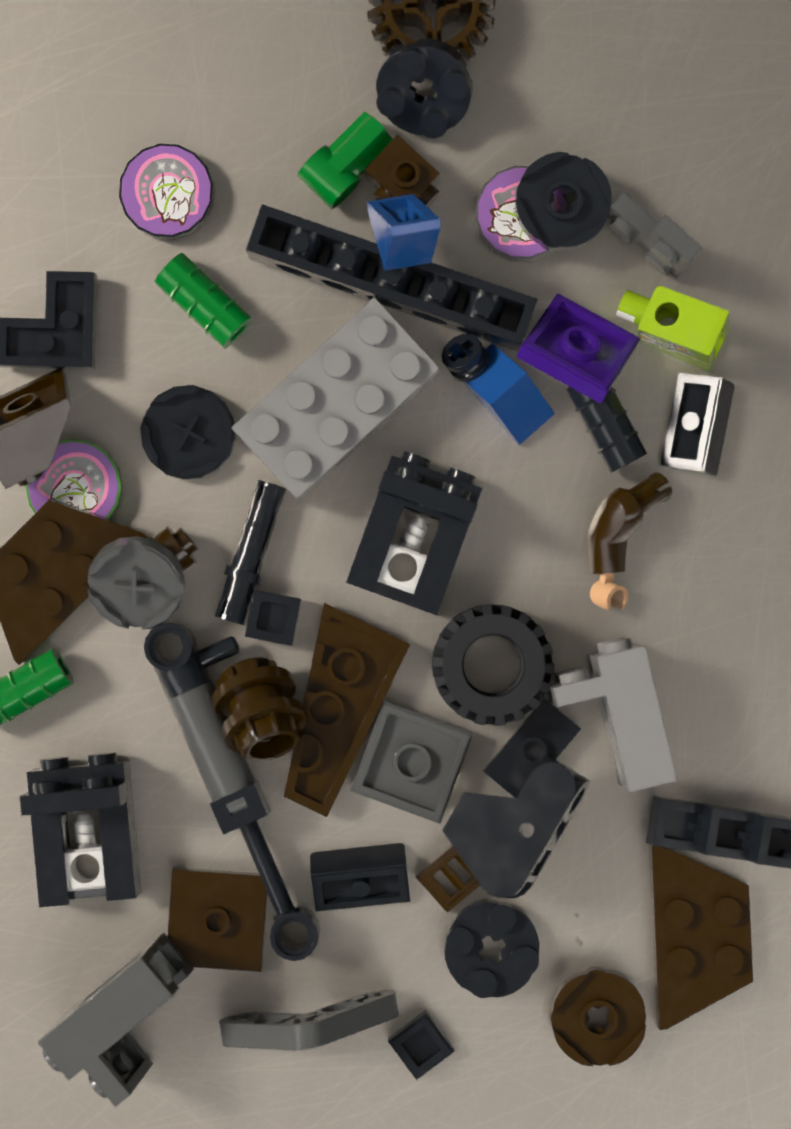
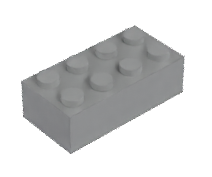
[231,297,440,502]

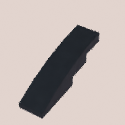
[646,796,791,869]

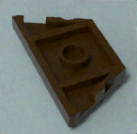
[0,499,150,665]
[649,844,753,1030]

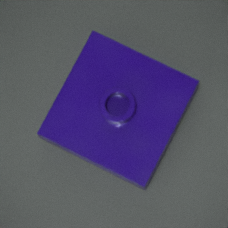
[516,293,640,404]

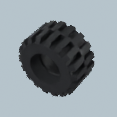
[432,604,554,726]

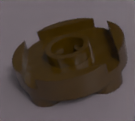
[549,966,646,1067]

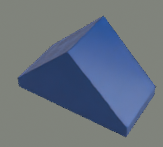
[367,194,441,271]
[463,343,555,445]

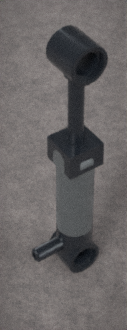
[144,623,320,961]

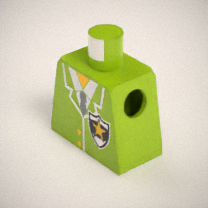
[616,285,729,373]

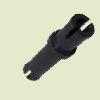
[214,480,287,625]

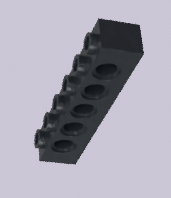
[246,204,538,352]

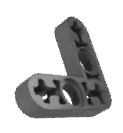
[219,990,399,1050]

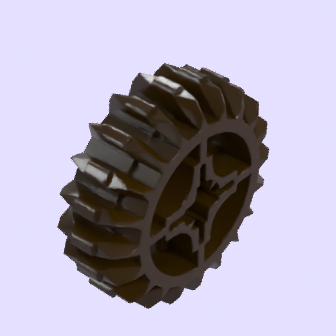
[367,0,495,61]

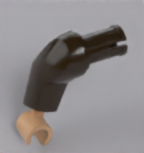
[587,472,672,610]

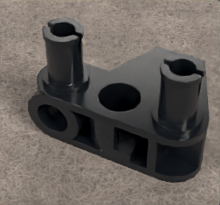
[442,755,590,899]

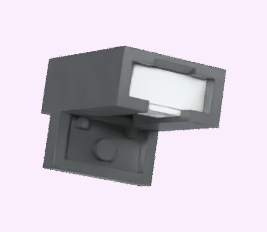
[37,932,194,1107]

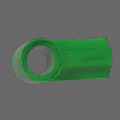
[297,111,393,210]

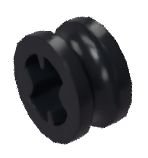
[441,333,490,382]

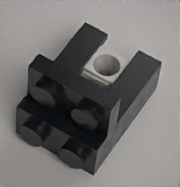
[346,451,483,615]
[20,752,142,908]

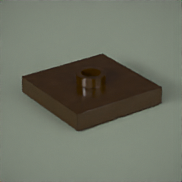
[167,868,267,972]

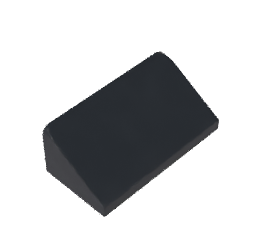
[661,373,734,476]
[310,843,410,912]

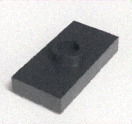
[483,698,581,798]

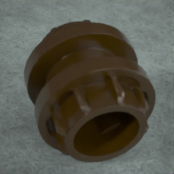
[212,657,307,762]

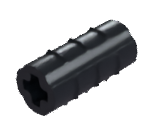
[566,387,647,473]

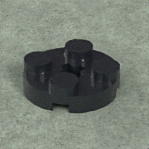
[376,38,473,139]
[515,152,612,251]
[444,899,540,998]

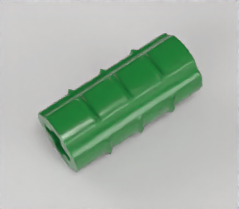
[154,253,252,349]
[0,648,74,725]

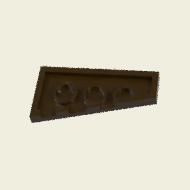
[284,603,410,817]

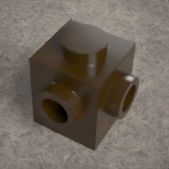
[365,134,440,207]

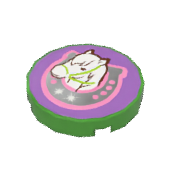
[26,439,122,520]

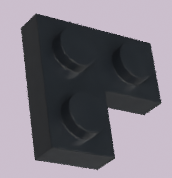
[0,271,97,370]

